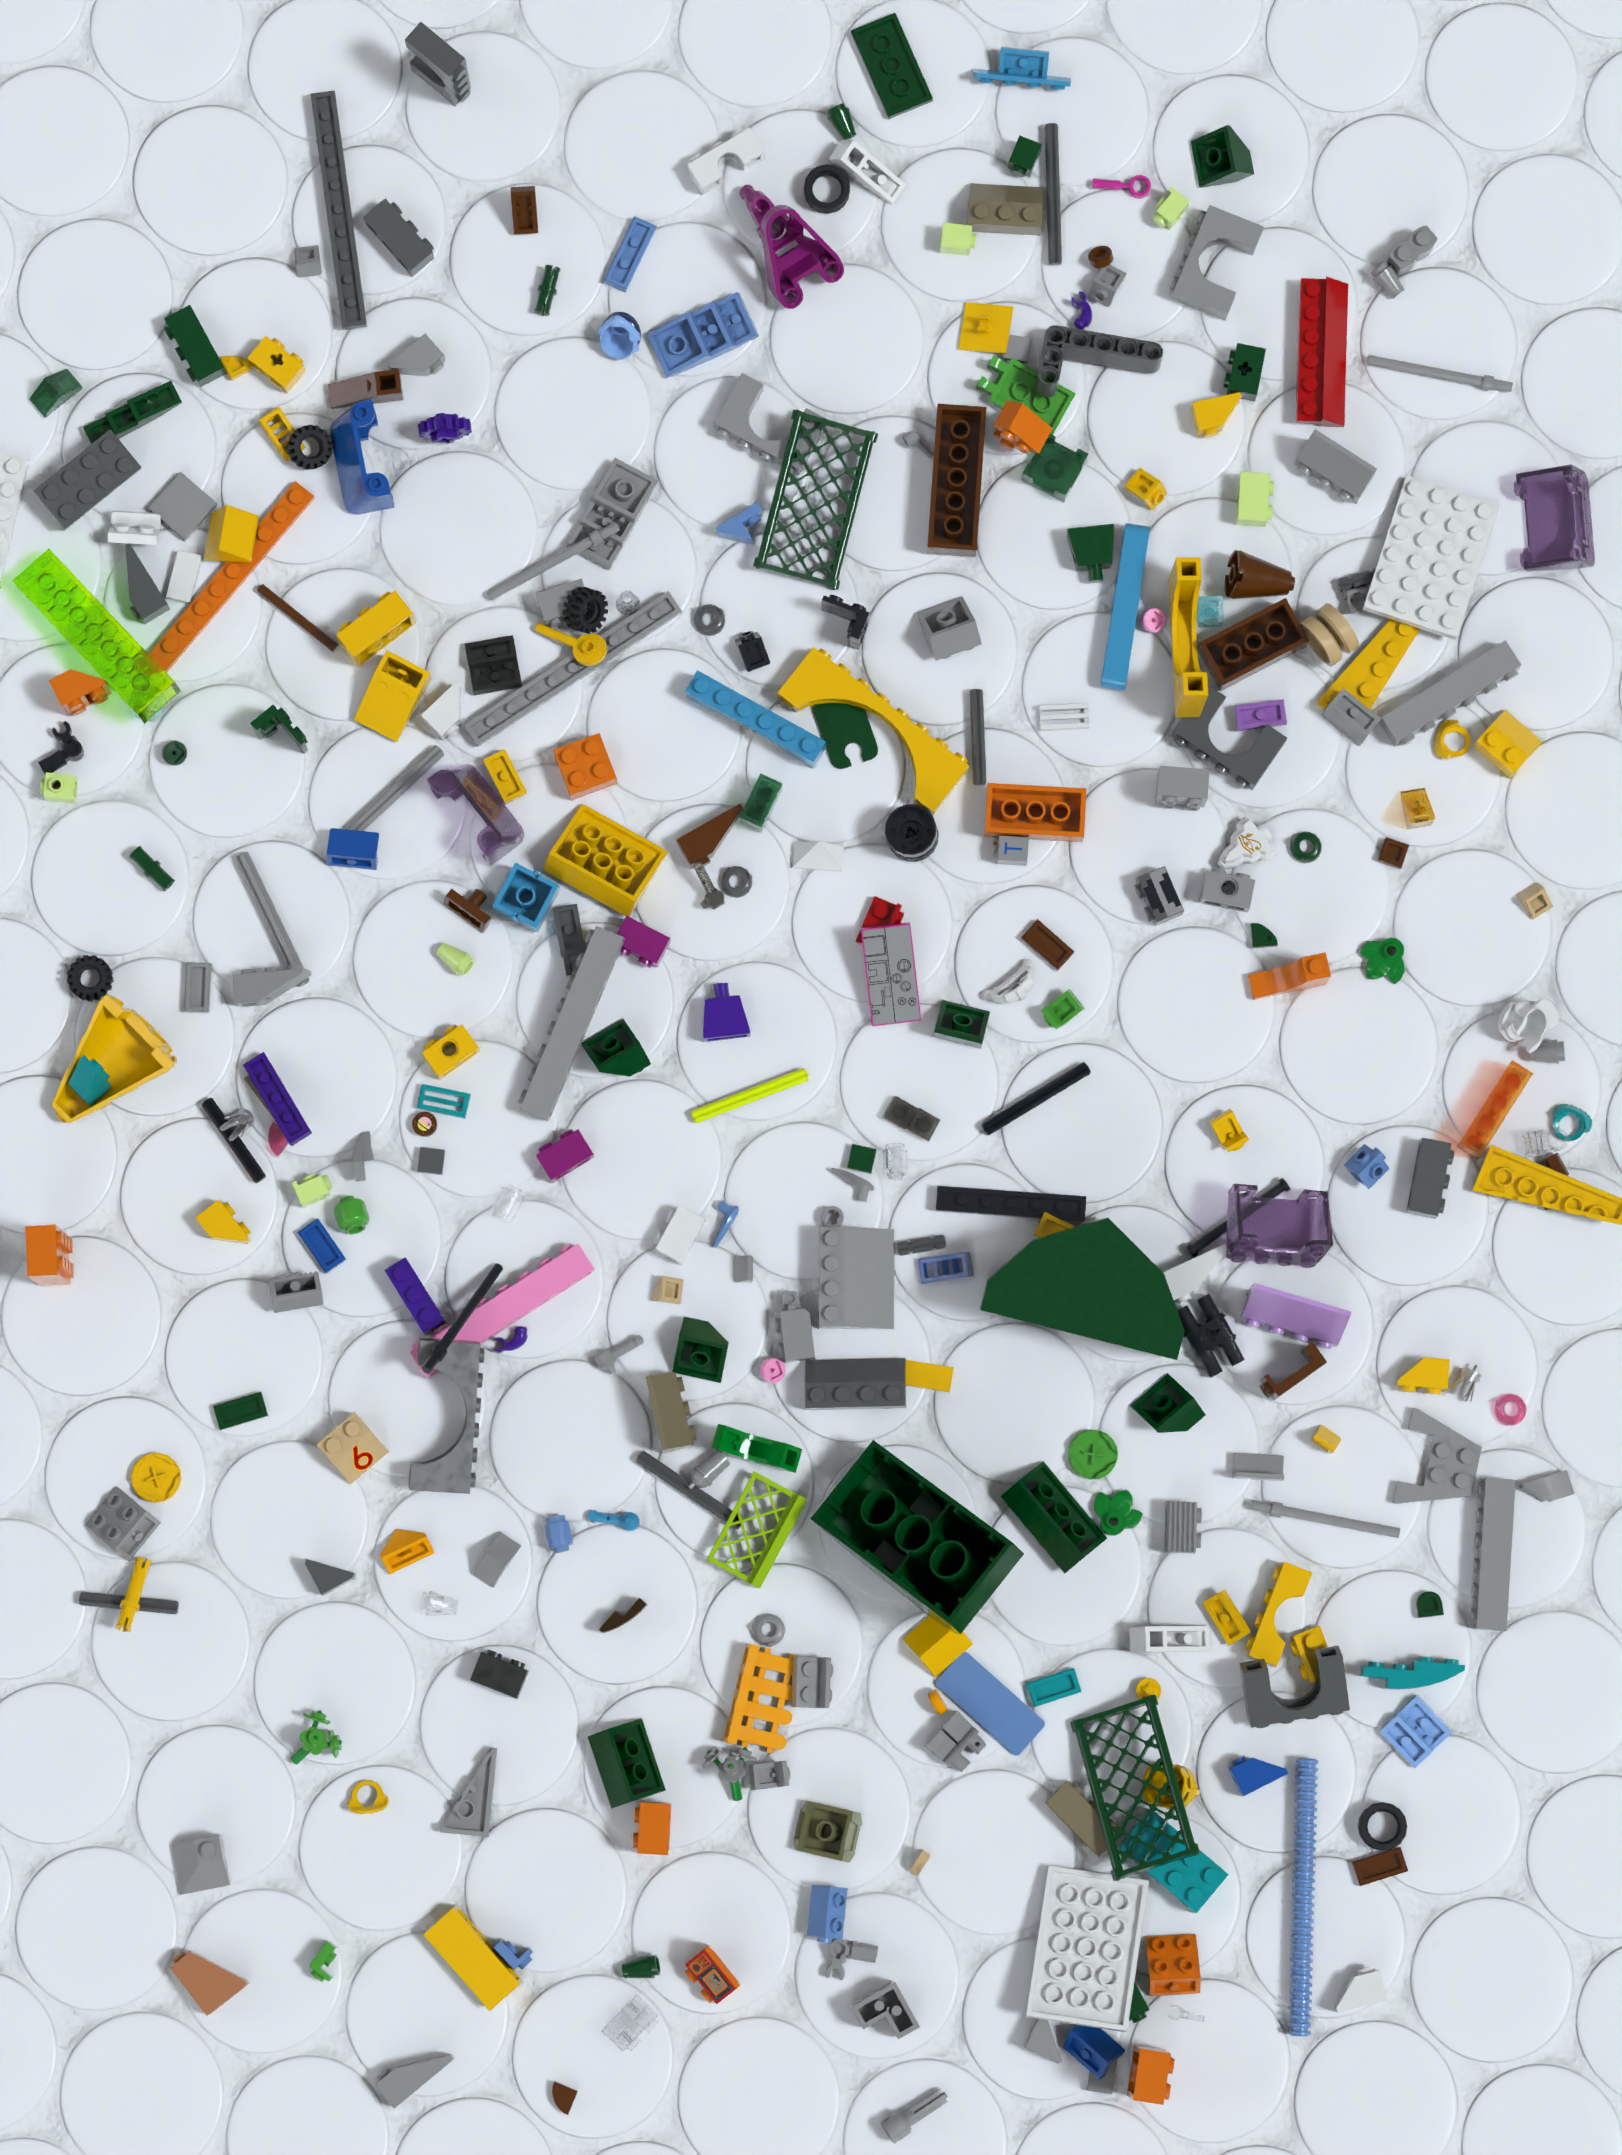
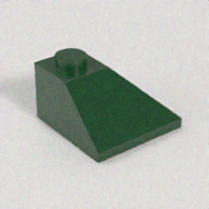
[1191,125,1254,188]
[581,1019,651,1077]
[672,1316,729,1383]
[1130,1373,1206,1433]

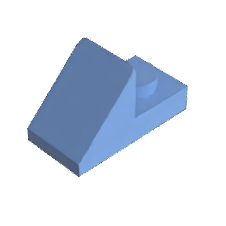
[716,502,763,544]

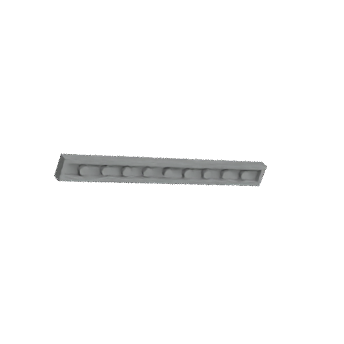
[464,591,682,747]

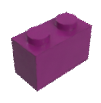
[617,915,671,968]
[536,1129,594,1183]

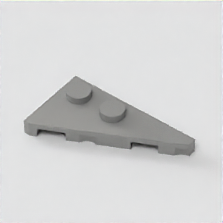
[440,1748,498,1837]

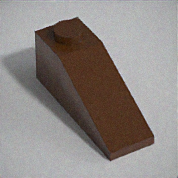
[676,803,743,869]

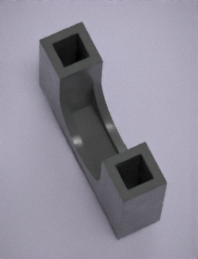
[405,22,471,106]
[1171,685,1287,790]
[1239,1646,1350,1728]

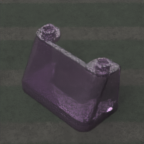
[1514,464,1595,572]
[427,764,524,867]

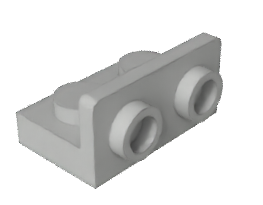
[791,1656,833,1708]

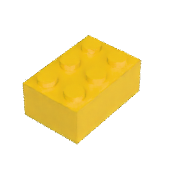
[336,590,416,667]

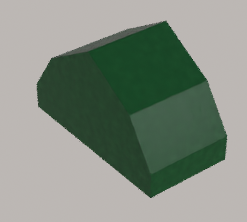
[980,1217,1185,1360]
[810,1440,1024,1634]

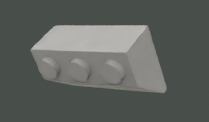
[1295,429,1377,504]

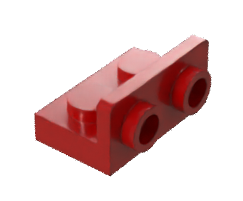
[855,896,904,945]

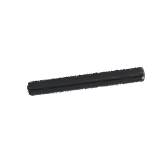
[981,1062,1091,1135]

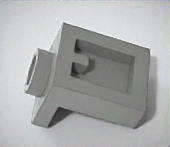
[1088,265,1127,307]

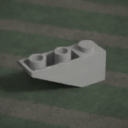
[233,965,312,1007]

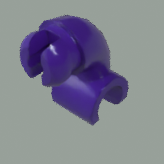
[1071,291,1092,330]
[493,1326,528,1354]

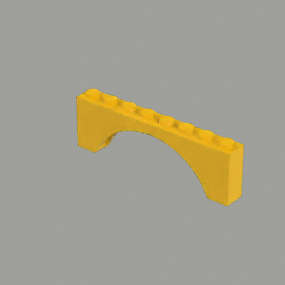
[777,647,970,816]

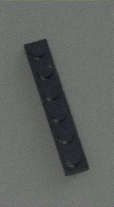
[936,1186,1086,1222]

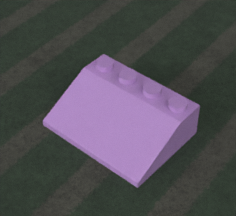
[1240,1283,1351,1349]

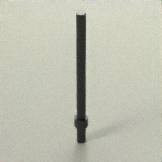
[422,1263,503,1374]

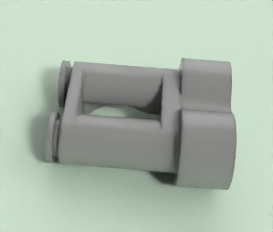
[1343,584,1371,614]

